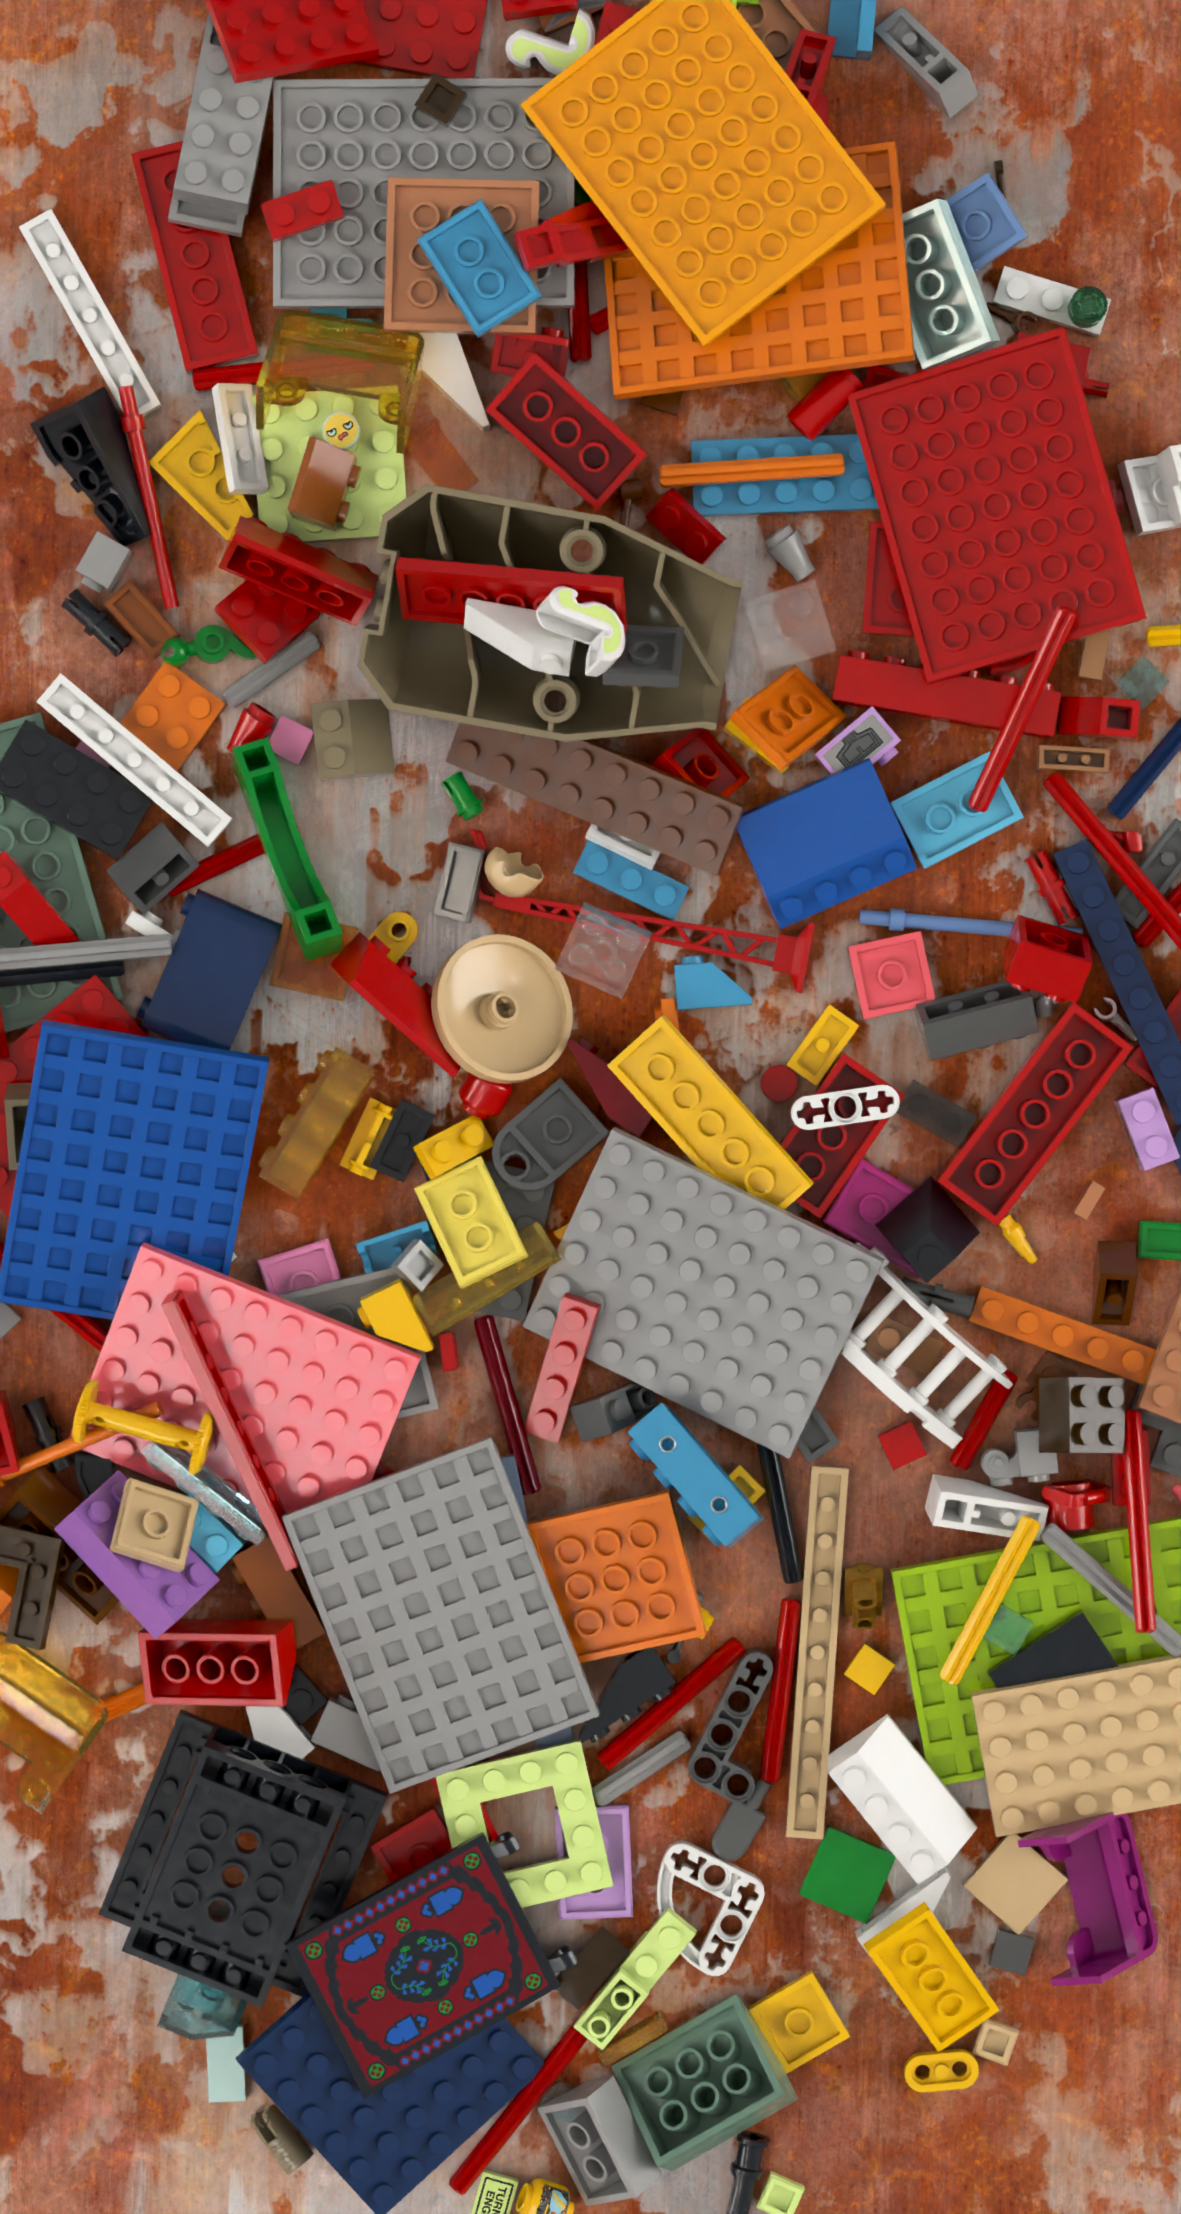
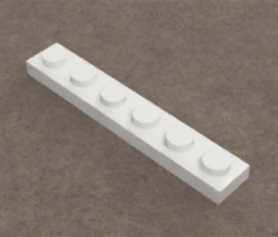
[19,209,162,417]
[36,673,233,847]

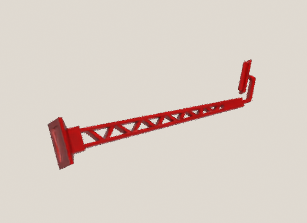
[470,829,816,993]

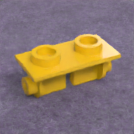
[339,1097,396,1180]

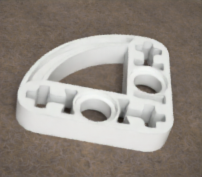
[657,1840,765,1976]

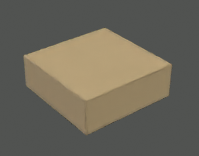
[971,2018,1019,2066]

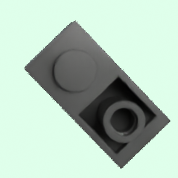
[569,1382,659,1442]

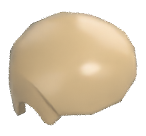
[484,847,544,898]

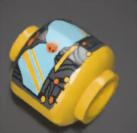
[516,2177,574,2214]

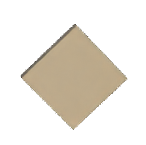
[109,1478,199,1573]
[963,1834,1068,1935]

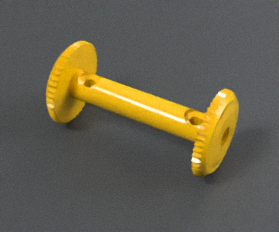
[72,1379,215,1475]

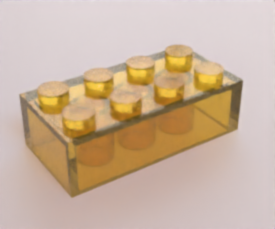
[258,1047,379,1199]

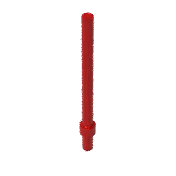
[118,385,179,609]

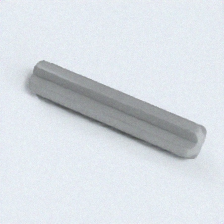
[222,631,321,708]
[592,1731,691,1806]

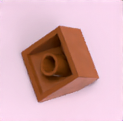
[287,436,361,531]

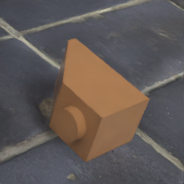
[863,1317,945,1376]

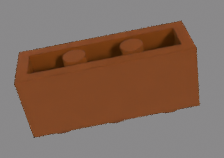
[230,1535,326,1650]

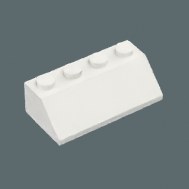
[828,1714,977,1885]

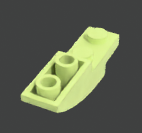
[573,1907,697,2050]

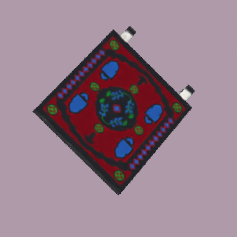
[284,1831,577,2098]

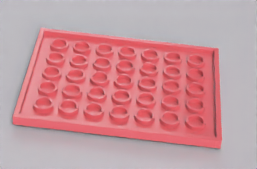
[68,1242,422,1523]

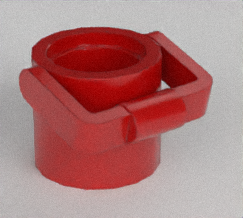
[1042,1479,1111,1531]

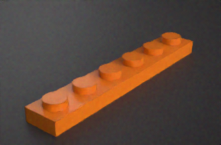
[968,1286,1156,1385]

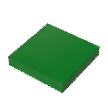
[798,1825,896,1924]

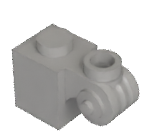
[980,1427,1059,1486]

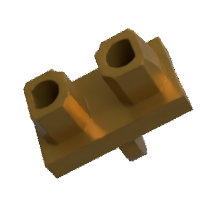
[844,1563,883,1629]

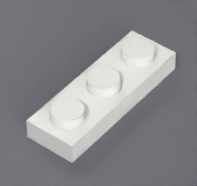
[992,266,1111,337]
[212,383,269,495]

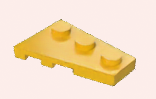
[149,410,255,542]

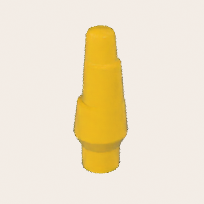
[999,1213,1038,1264]

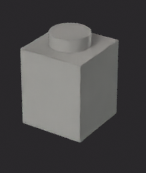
[76,531,134,593]

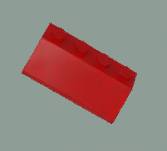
[218,515,379,627]
[330,932,461,1078]
[138,1619,297,1707]

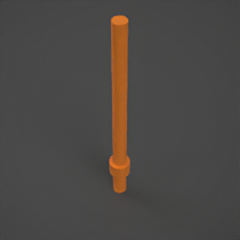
[0,1401,164,1487]

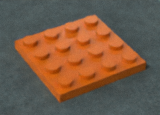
[526,1490,707,1663]

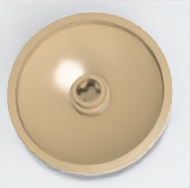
[431,934,573,1084]

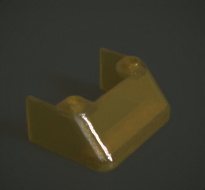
[256,310,424,454]

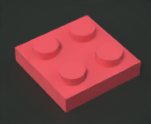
[847,931,935,1020]

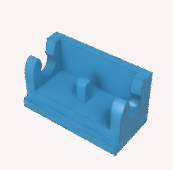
[356,1219,440,1274]

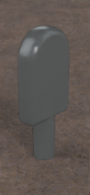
[711,1777,772,1861]

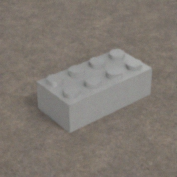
[174,42,276,215]

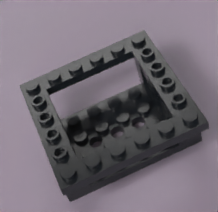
[98,1709,388,2008]

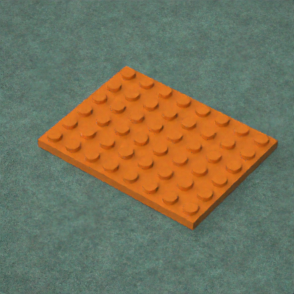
[604,141,915,400]

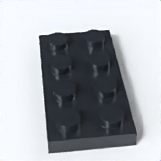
[0,720,153,861]

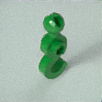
[161,625,258,666]

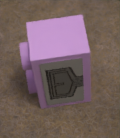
[813,706,901,775]
[1113,1087,1180,1171]

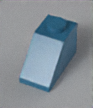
[674,956,752,1010]

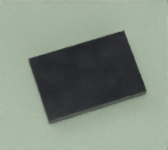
[987,1609,1119,1688]

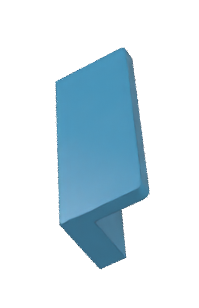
[827,0,877,60]

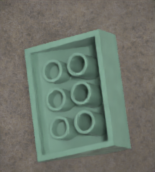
[611,1994,798,2171]

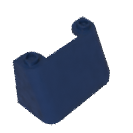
[136,889,282,1050]

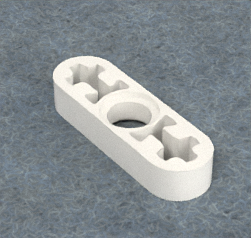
[791,1085,900,1130]

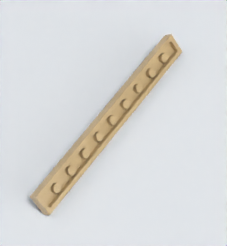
[785,1465,849,1840]

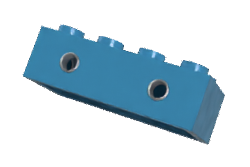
[628,1402,765,1548]

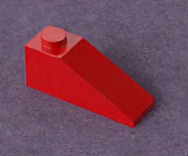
[785,28,837,112]
[0,851,80,946]

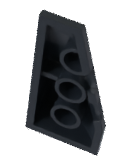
[30,386,151,546]

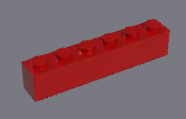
[831,650,1062,739]

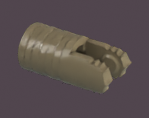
[250,2104,314,2174]

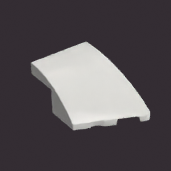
[1117,444,1181,536]

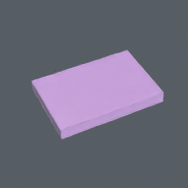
[555,1804,633,1920]

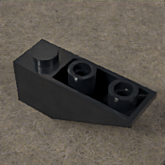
[579,1647,676,1743]

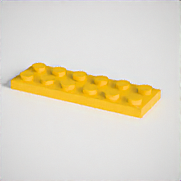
[607,1015,814,1210]

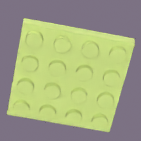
[251,385,407,543]

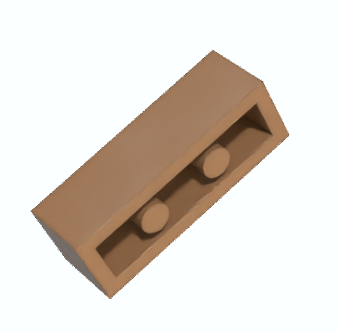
[1076,630,1111,682]
[1036,745,1110,774]

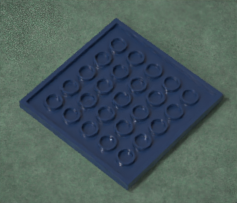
[236,1992,544,2214]

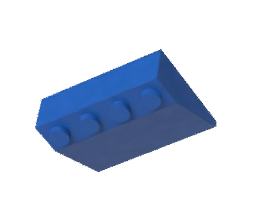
[737,758,917,929]

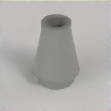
[764,524,815,582]

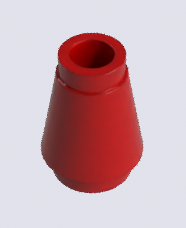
[227,702,277,752]

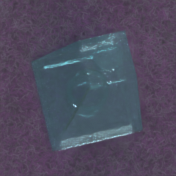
[157,1974,247,2040]

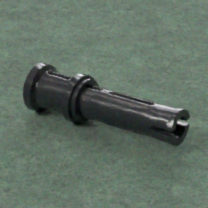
[726,2131,770,2214]

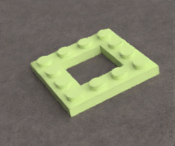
[436,1739,614,1908]

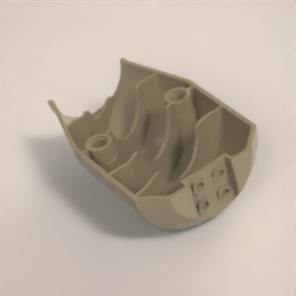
[357,484,743,742]

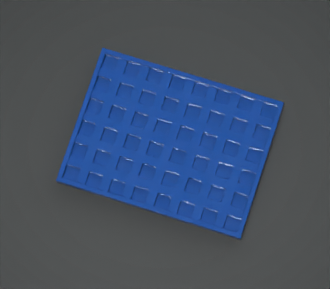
[0,1020,269,1320]

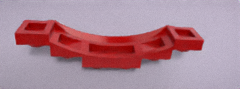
[514,201,631,272]

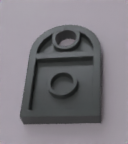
[492,1078,610,1192]

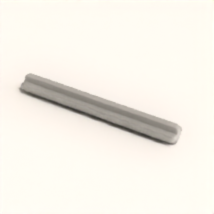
[0,934,173,971]
[1040,1523,1181,1657]

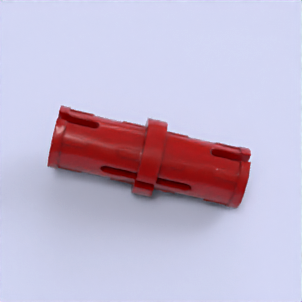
[1024,849,1079,926]

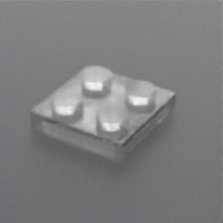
[743,579,837,674]
[554,902,652,999]

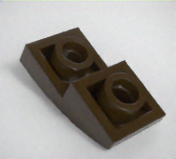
[554,1926,630,2011]

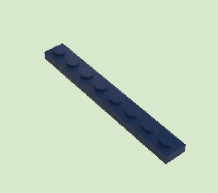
[1053,839,1181,1126]

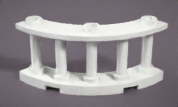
[841,1242,1013,1449]

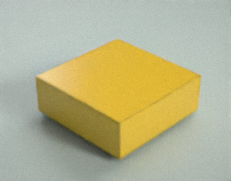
[843,1642,895,1695]

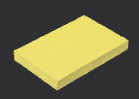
[414,1156,529,1289]

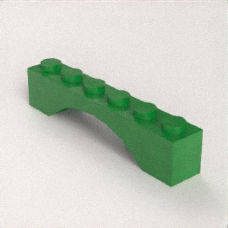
[232,737,343,962]

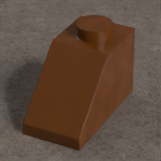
[1092,1241,1138,1326]

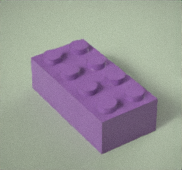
[54,1470,220,1640]

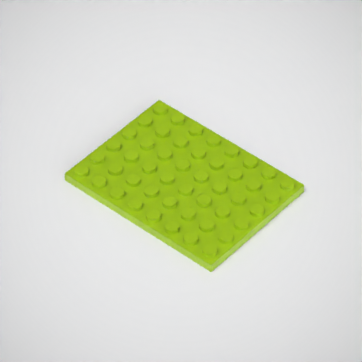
[890,1516,1181,1785]

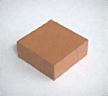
[1070,1180,1106,1220]

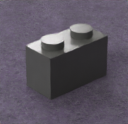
[106,822,200,914]

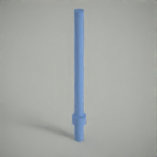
[859,908,1083,937]

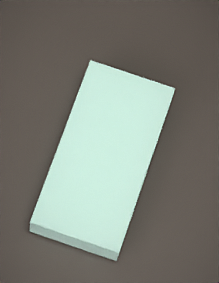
[206,2024,247,2103]

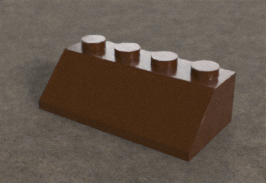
[0,1466,119,1625]

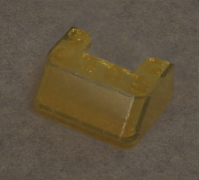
[0,1631,108,1814]

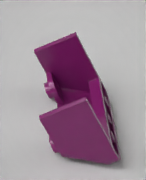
[1017,1812,1158,1986]

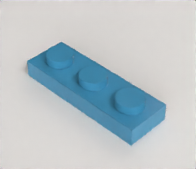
[573,840,689,921]

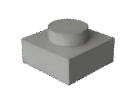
[391,1239,444,1292]

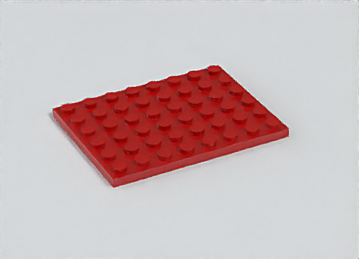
[848,327,1147,684]

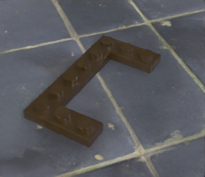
[0,1523,66,1650]

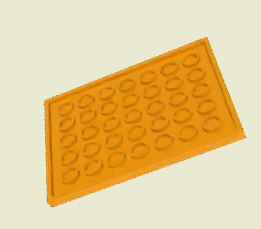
[520,0,886,348]

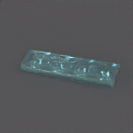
[140,1440,267,1546]

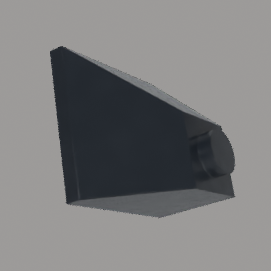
[875,1176,980,1283]

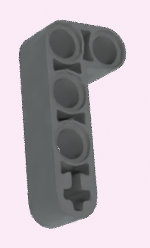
[688,1647,773,1802]

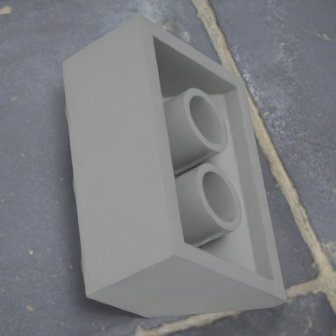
[537,2076,663,2206]

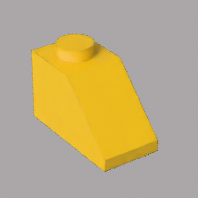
[357,1278,434,1352]

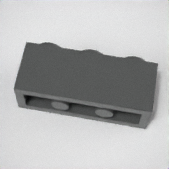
[916,981,1039,1061]

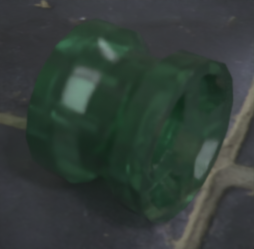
[1067,286,1108,328]

